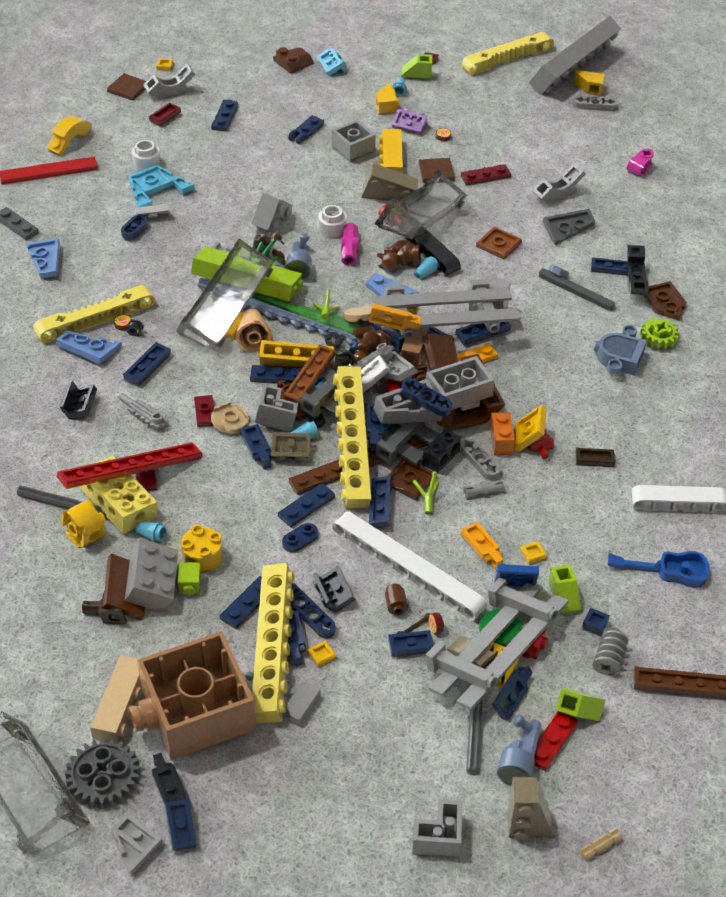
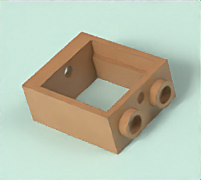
[401,327,430,378]

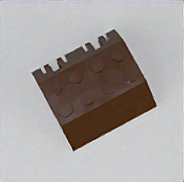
[413,354,505,431]

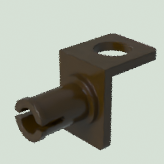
[82,590,127,624]

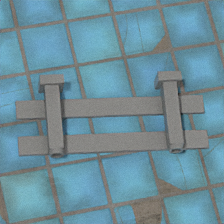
[372,279,521,339]
[425,577,569,711]

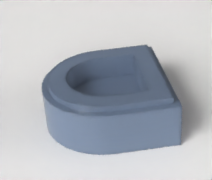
[549,264,569,278]

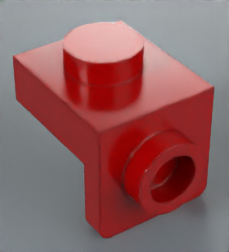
[522,629,548,660]

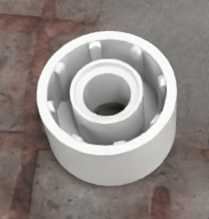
[132,140,160,171]
[318,205,347,238]

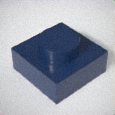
[582,608,610,636]

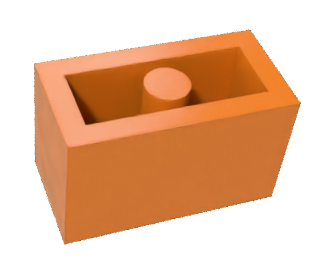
[490,412,515,455]

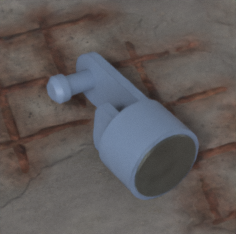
[285,233,312,280]
[497,714,541,785]

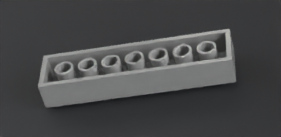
[529,16,622,95]

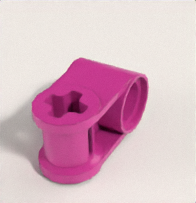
[627,149,654,177]

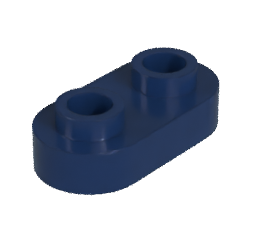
[121,215,148,240]
[282,523,318,552]

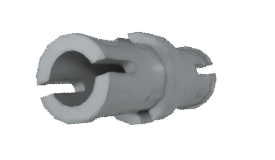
[463,480,504,498]

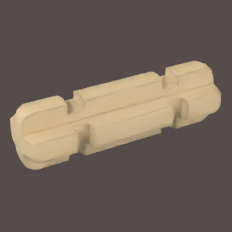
[580,828,622,861]

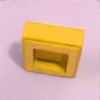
[156,58,174,71]
[520,541,547,565]
[307,640,336,667]

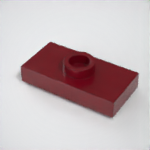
[149,102,181,126]
[194,395,214,427]
[135,469,157,491]

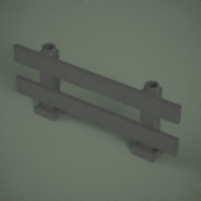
[301,367,439,466]

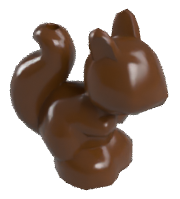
[377,240,421,272]
[353,326,392,364]

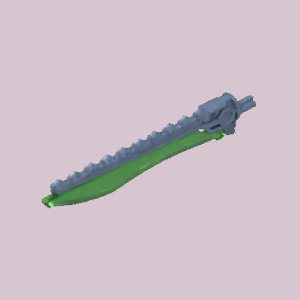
[198,278,361,345]

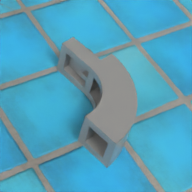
[143,64,196,98]
[532,163,586,202]

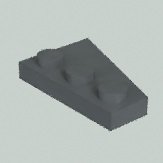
[543,209,595,245]

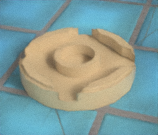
[343,306,372,322]
[211,402,249,434]

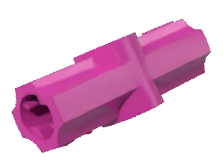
[341,223,359,266]

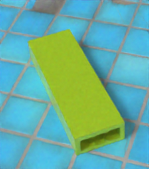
[191,246,303,301]

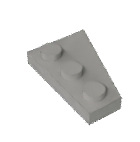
[382,351,417,381]

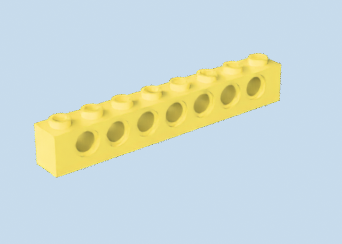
[333,366,371,509]
[252,563,295,724]

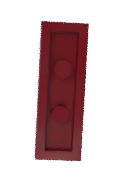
[461,164,511,186]

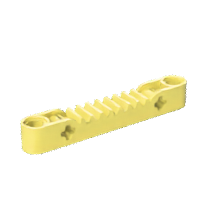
[462,32,554,76]
[33,285,155,343]

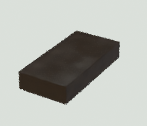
[575,447,615,467]

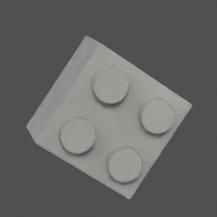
[332,120,376,161]

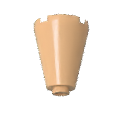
[236,309,272,353]

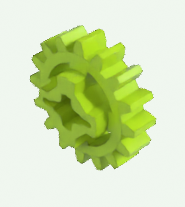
[640,317,680,349]

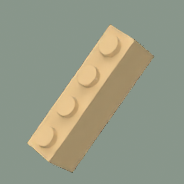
[90,655,142,744]

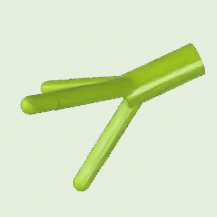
[313,289,340,320]
[413,472,439,513]

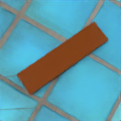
[284,344,336,405]

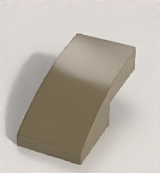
[447,636,494,668]

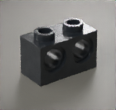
[422,428,461,474]

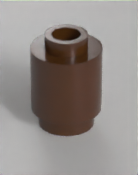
[385,583,408,615]

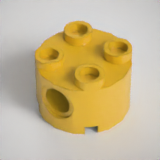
[61,499,106,548]
[181,525,223,573]

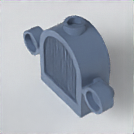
[594,325,646,376]

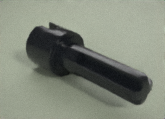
[334,347,356,367]

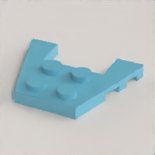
[129,165,195,207]

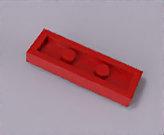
[534,711,578,771]

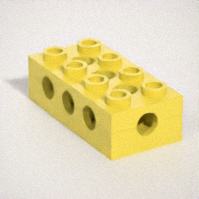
[79,456,157,534]

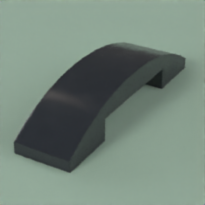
[627,245,649,295]

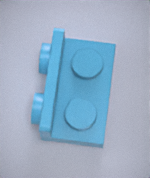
[317,47,347,76]

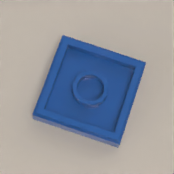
[494,564,539,587]

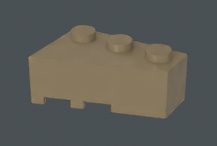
[361,163,419,202]
[507,777,555,841]

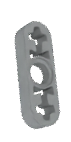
[573,95,618,111]
[460,438,500,480]

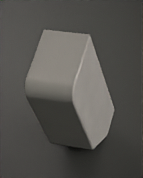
[287,682,321,727]

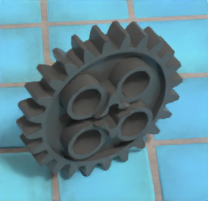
[65,738,141,809]

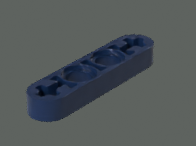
[290,583,336,639]

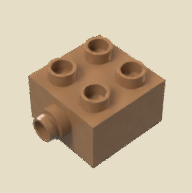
[129,631,256,761]

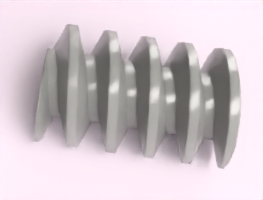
[593,627,629,674]

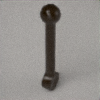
[396,613,430,634]

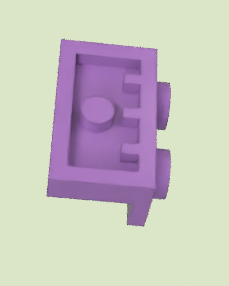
[392,109,428,135]

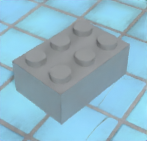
[426,356,494,410]
[124,538,178,612]

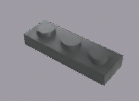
[0,207,39,240]

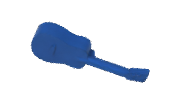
[608,551,710,588]

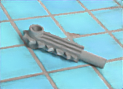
[353,343,394,370]
[118,393,168,430]

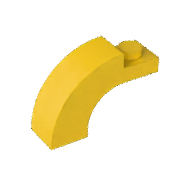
[47,116,92,156]

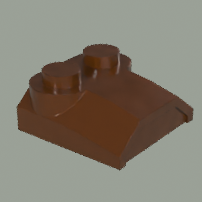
[273,47,314,74]

